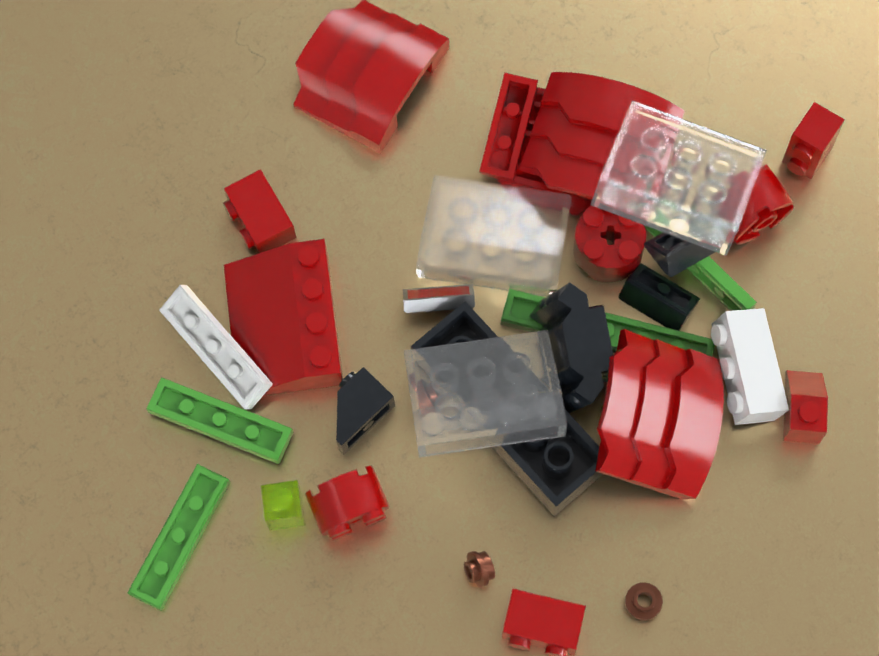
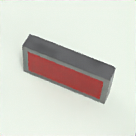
[403,284,475,313]

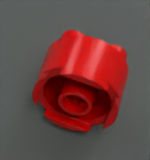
[709,165,794,245]
[573,203,646,283]
[305,466,390,541]

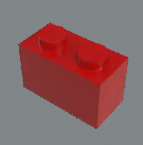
[782,102,845,179]
[223,169,297,253]
[502,589,586,656]

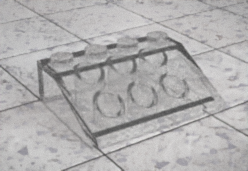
[591,100,767,256]
[416,175,572,296]
[404,330,567,457]

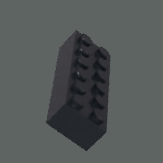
[411,301,603,517]

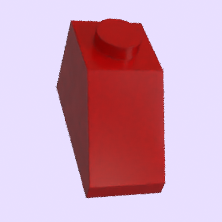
[783,370,828,444]

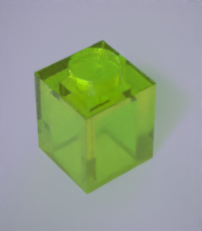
[261,480,306,530]

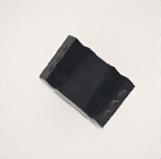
[529,283,613,413]

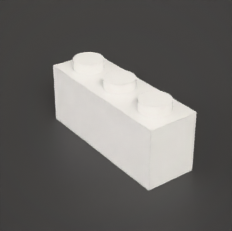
[711,308,789,425]

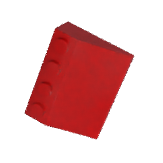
[224,239,343,396]

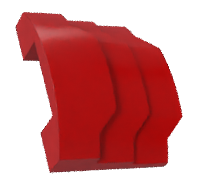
[293,0,450,153]
[479,72,600,217]
[519,72,685,210]
[595,329,724,500]

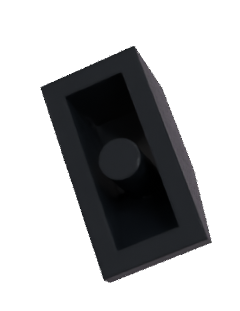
[336,367,395,455]

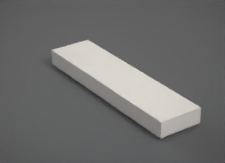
[159,285,273,410]

